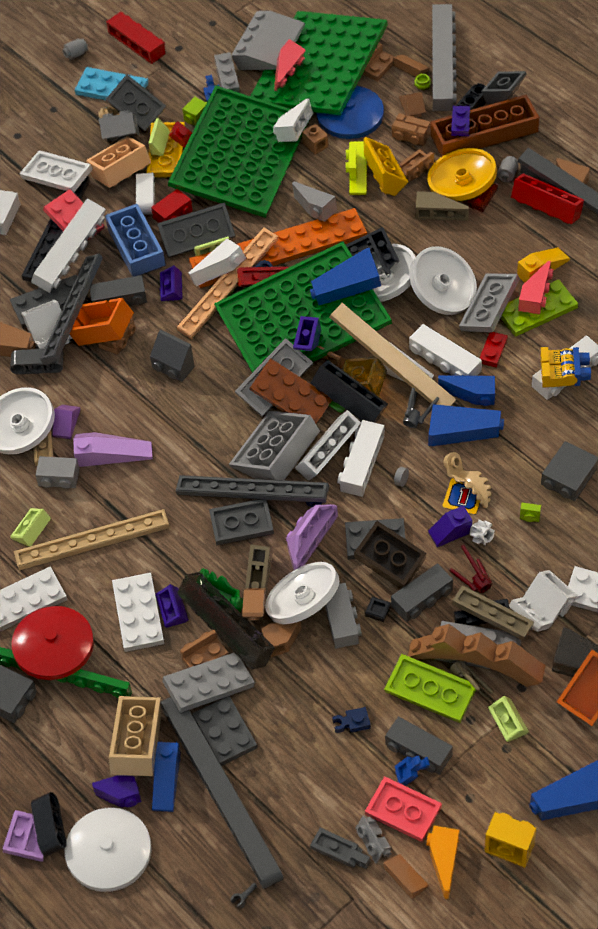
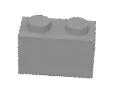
[35,456,79,488]

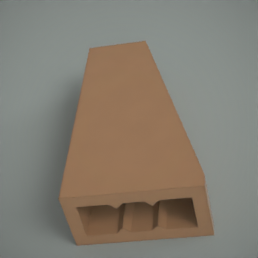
[0,322,36,357]

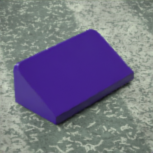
[160,266,183,301]
[155,584,189,628]

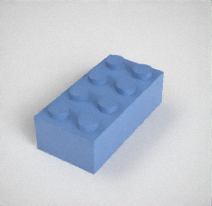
[105,203,165,277]

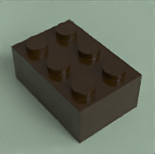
[354,521,427,589]

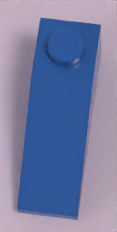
[438,375,495,406]
[152,742,181,812]

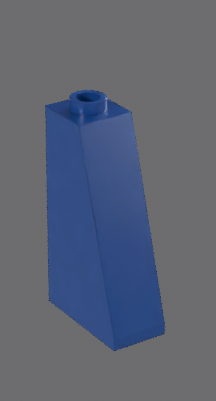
[310,248,381,306]
[428,404,504,446]
[529,760,598,821]

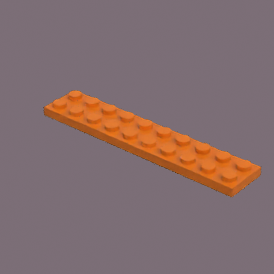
[189,208,367,288]

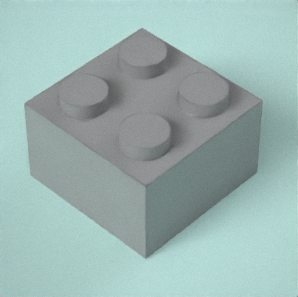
[99,110,140,142]

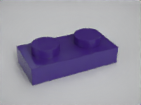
[451,106,470,136]

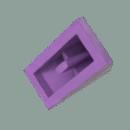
[52,405,81,439]

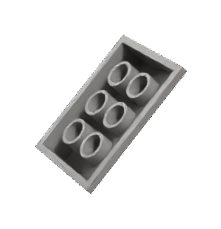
[231,11,305,70]
[229,411,320,481]

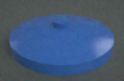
[316,86,384,139]

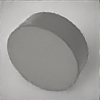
[394,467,409,487]

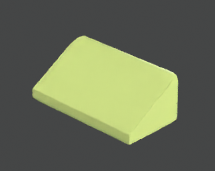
[149,118,170,156]
[194,237,229,256]
[10,508,51,547]
[488,696,529,742]

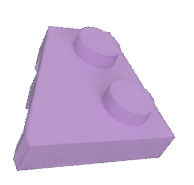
[2,810,44,862]

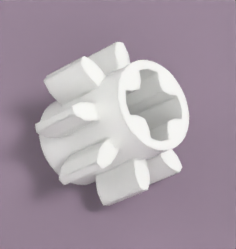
[470,520,495,545]

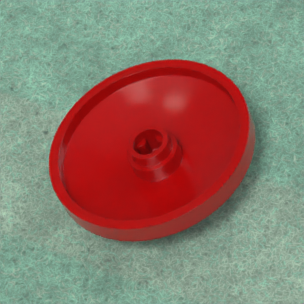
[11,606,94,680]

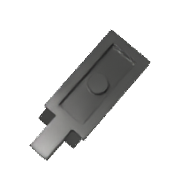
[310,828,371,869]

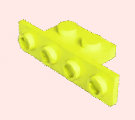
[346,141,367,195]

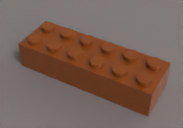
[431,94,540,157]

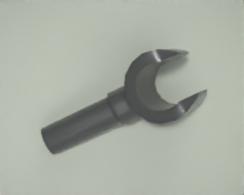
[231,883,257,909]

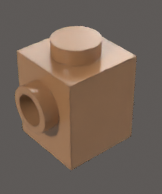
[302,124,328,155]

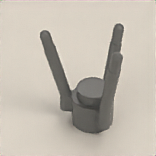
[403,388,439,428]

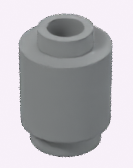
[62,39,88,60]
[497,156,519,182]

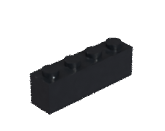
[311,360,388,423]

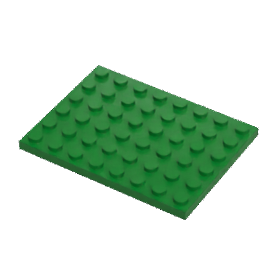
[250,11,388,115]
[168,85,310,218]
[214,242,392,373]

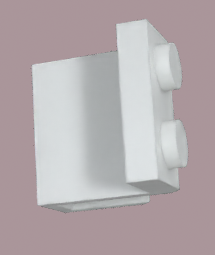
[21,299,72,349]
[509,570,578,632]

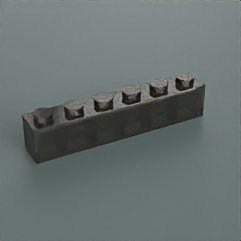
[177,572,275,670]

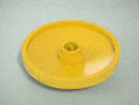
[427,148,497,201]

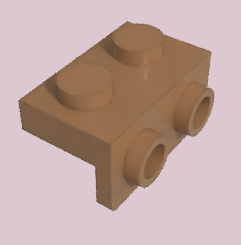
[399,149,434,182]

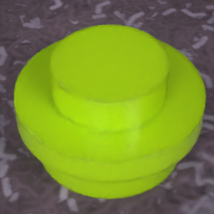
[414,74,431,89]

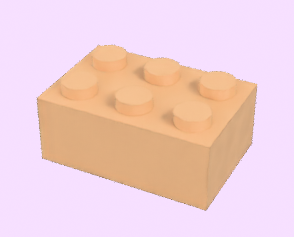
[86,136,151,188]

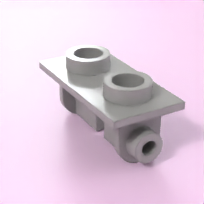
[356,816,392,864]

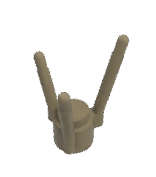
[450,661,494,694]

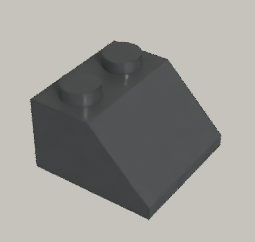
[482,71,527,105]
[150,330,195,382]

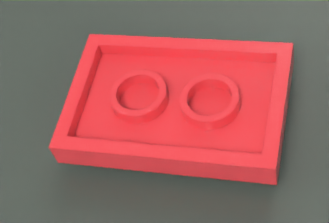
[43,189,105,239]
[365,776,442,843]

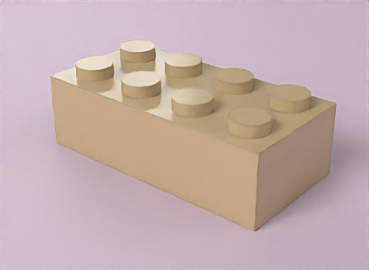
[109,696,162,776]

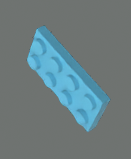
[75,67,148,100]

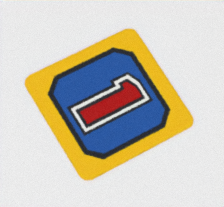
[443,478,480,514]

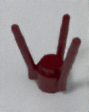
[450,545,493,593]

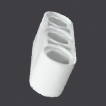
[136,173,155,215]

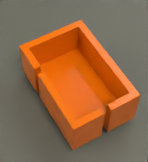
[69,298,134,346]
[557,650,598,726]

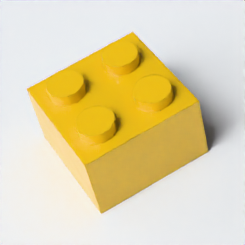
[484,812,536,867]

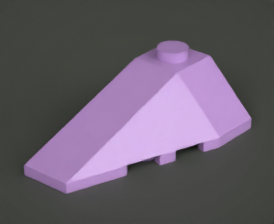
[73,432,153,467]

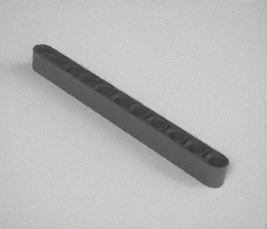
[161,697,284,890]

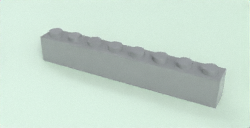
[432,4,457,111]

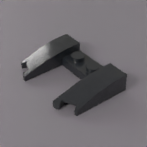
[346,227,400,275]

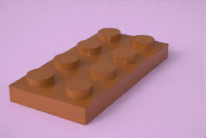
[249,358,332,424]

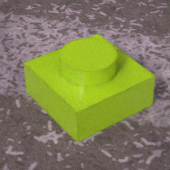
[520,502,541,522]

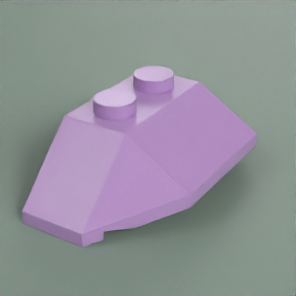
[286,504,338,570]

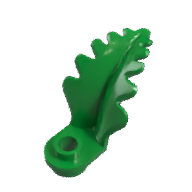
[196,568,243,614]

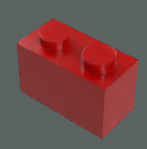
[151,189,193,223]

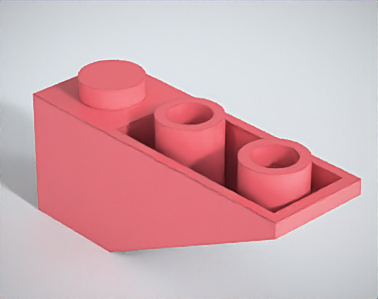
[274,39,306,92]
[518,261,553,314]

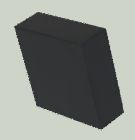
[365,596,391,622]

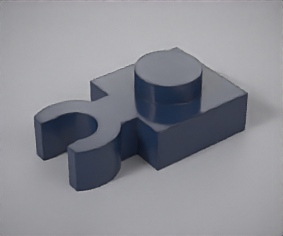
[332,707,371,733]

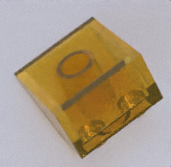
[342,356,387,397]

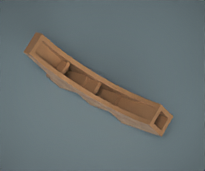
[408,624,546,687]

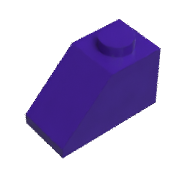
[293,316,322,351]
[428,505,473,548]
[92,775,141,808]

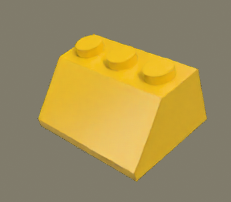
[364,137,408,196]

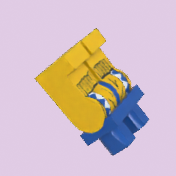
[540,347,591,388]

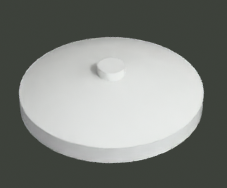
[371,244,415,302]
[409,247,477,315]
[0,388,55,454]
[265,562,340,624]
[65,808,152,892]

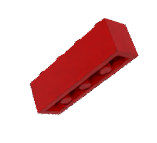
[106,11,166,64]
[511,173,584,224]

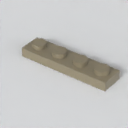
[452,585,534,641]

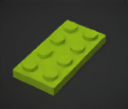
[500,279,578,337]
[384,654,476,723]

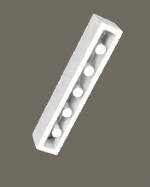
[32,198,105,293]

